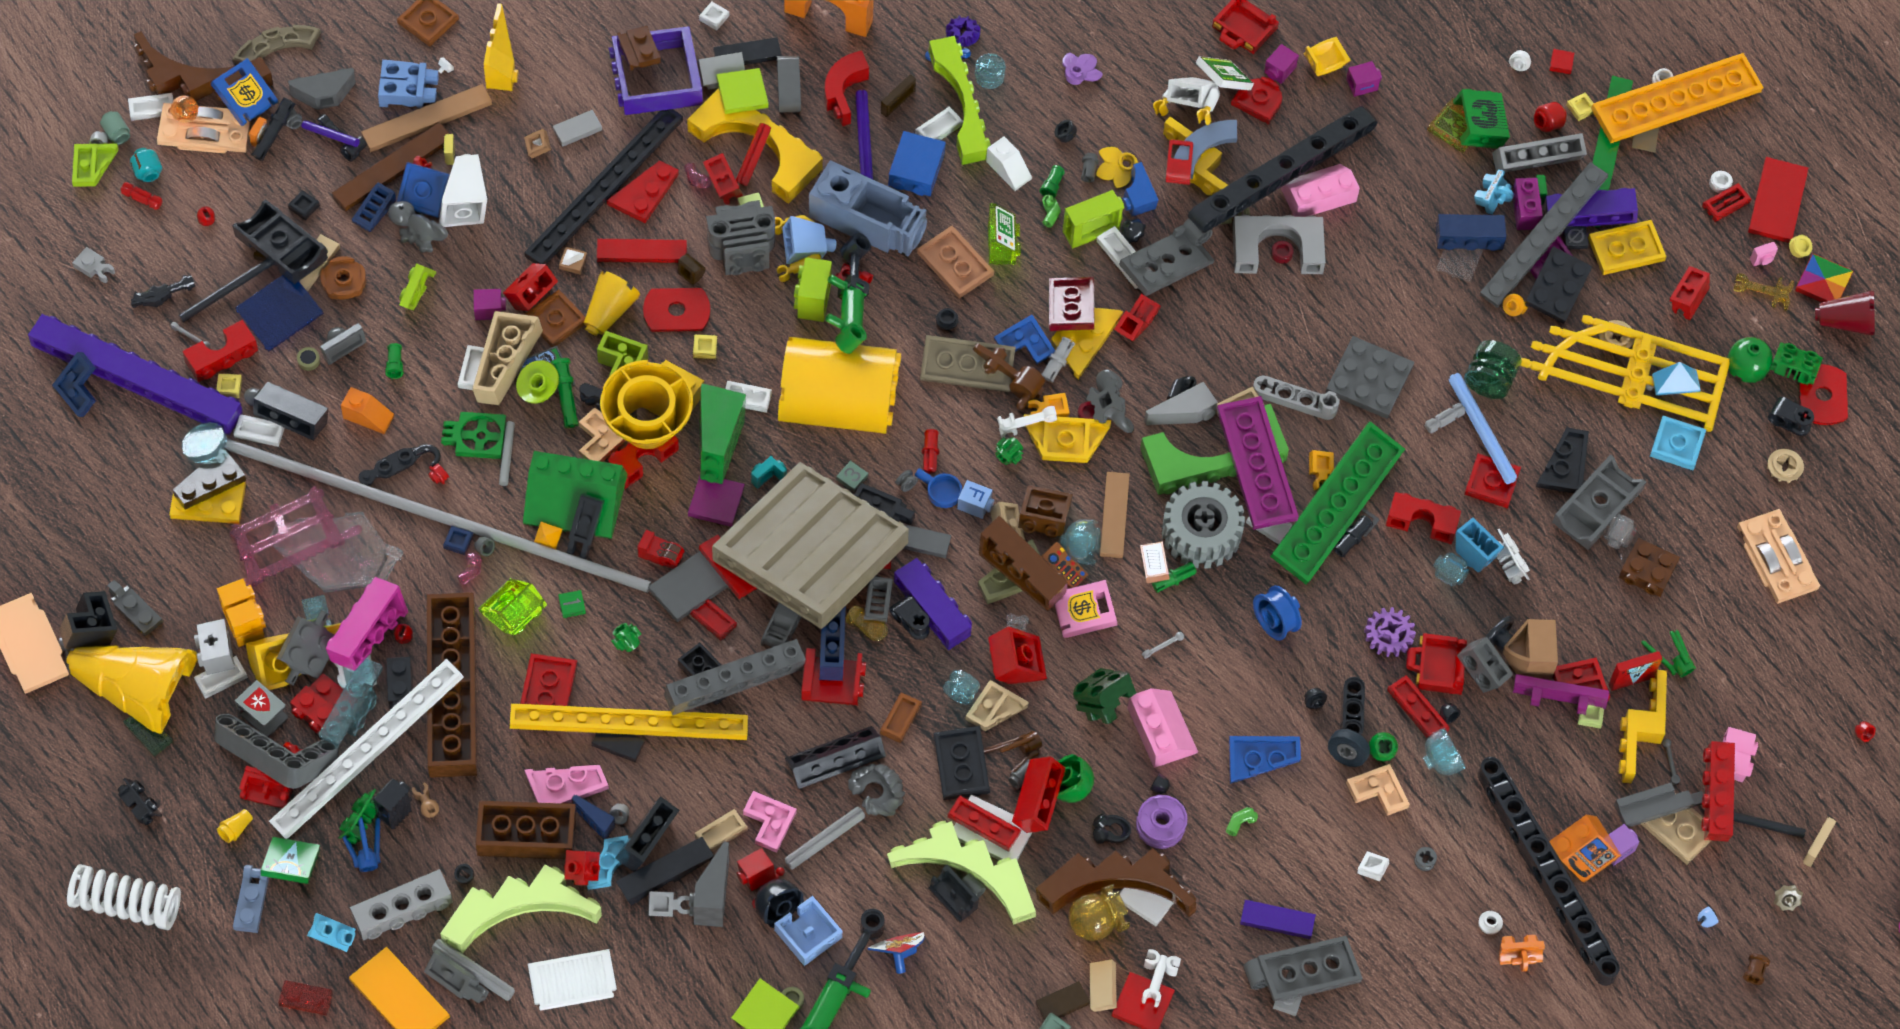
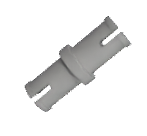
[1041,337,1075,383]

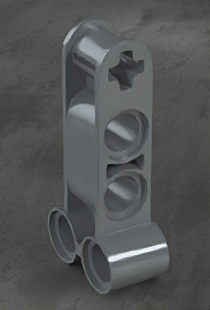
[761,603,802,647]

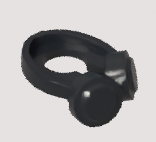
[1092,814,1131,844]

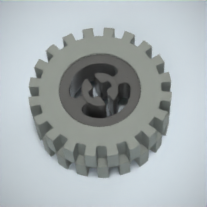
[1162,481,1245,569]

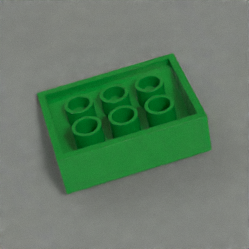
[523,451,628,539]

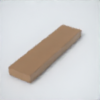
[1100,472,1130,558]

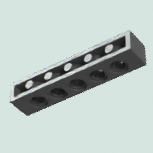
[664,639,806,715]

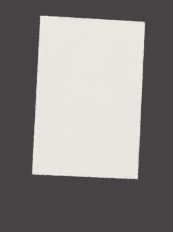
[954,795,1032,860]

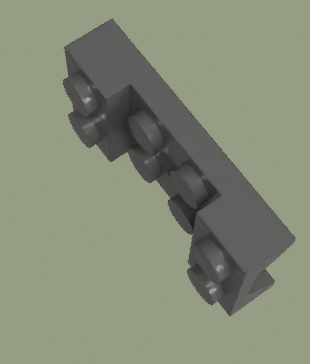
[1552,454,1646,550]

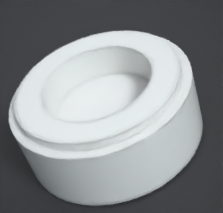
[1709,171,1733,193]

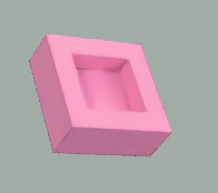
[1750,242,1778,266]

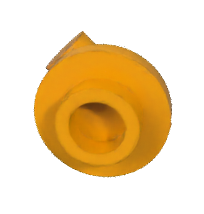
[1503,294,1528,316]

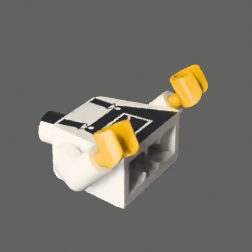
[1153,77,1220,125]

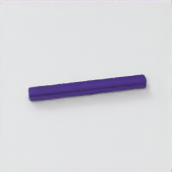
[856,90,873,179]

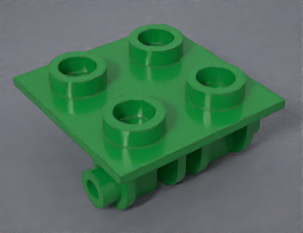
[1770,342,1823,385]
[338,789,376,845]

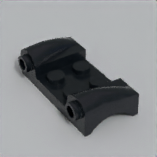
[232,199,328,284]

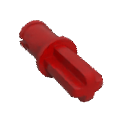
[922,429,940,474]

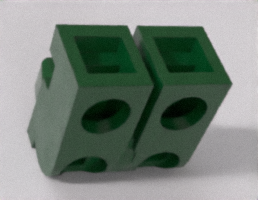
[1073,668,1136,724]

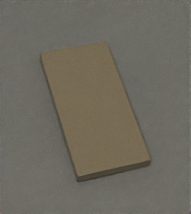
[920,335,1016,392]

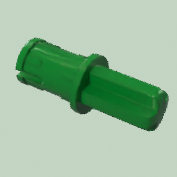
[1152,562,1197,593]

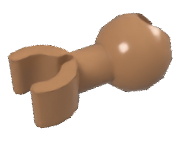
[412,782,439,818]

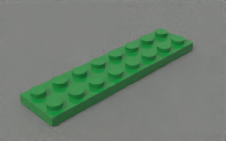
[1270,421,1405,584]

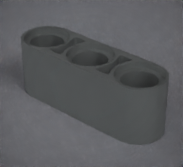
[777,56,801,113]

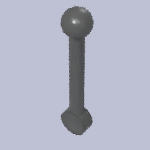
[1662,739,1680,785]

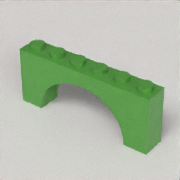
[1140,404,1289,495]

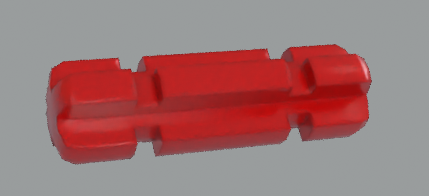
[120,182,163,210]

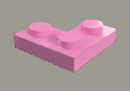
[743,791,797,853]

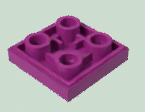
[688,476,745,527]

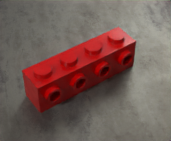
[1701,741,1735,842]

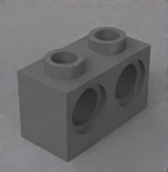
[1457,637,1513,693]

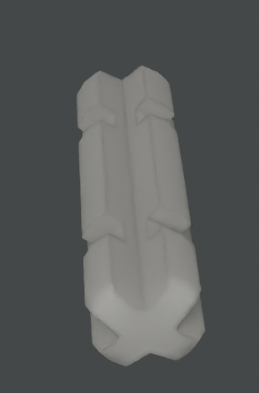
[1425,403,1466,433]

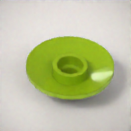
[516,360,559,404]

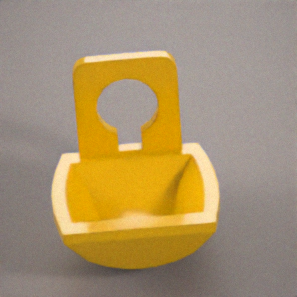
[1304,37,1351,77]

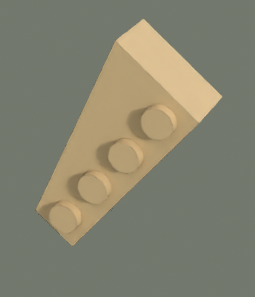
[472,311,543,405]

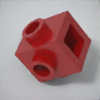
[564,850,600,885]

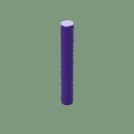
[302,120,360,147]

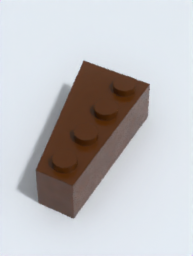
[979,515,1068,611]

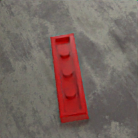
[597,239,687,263]

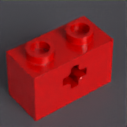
[503,263,558,311]

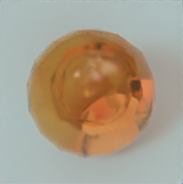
[170,95,199,123]

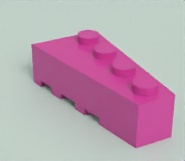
[326,577,409,671]

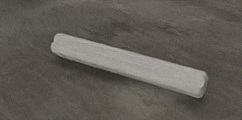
[785,807,865,869]
[432,939,515,1001]

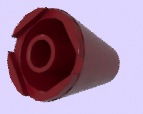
[1815,291,1875,335]

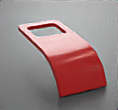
[1165,140,1193,185]

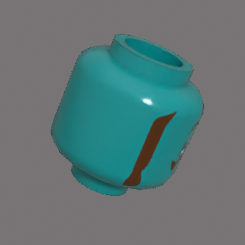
[130,148,162,182]

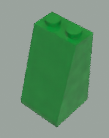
[699,383,746,484]

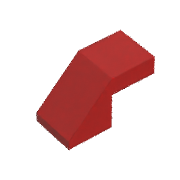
[1114,293,1161,341]

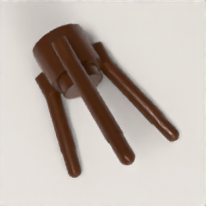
[984,731,1043,774]

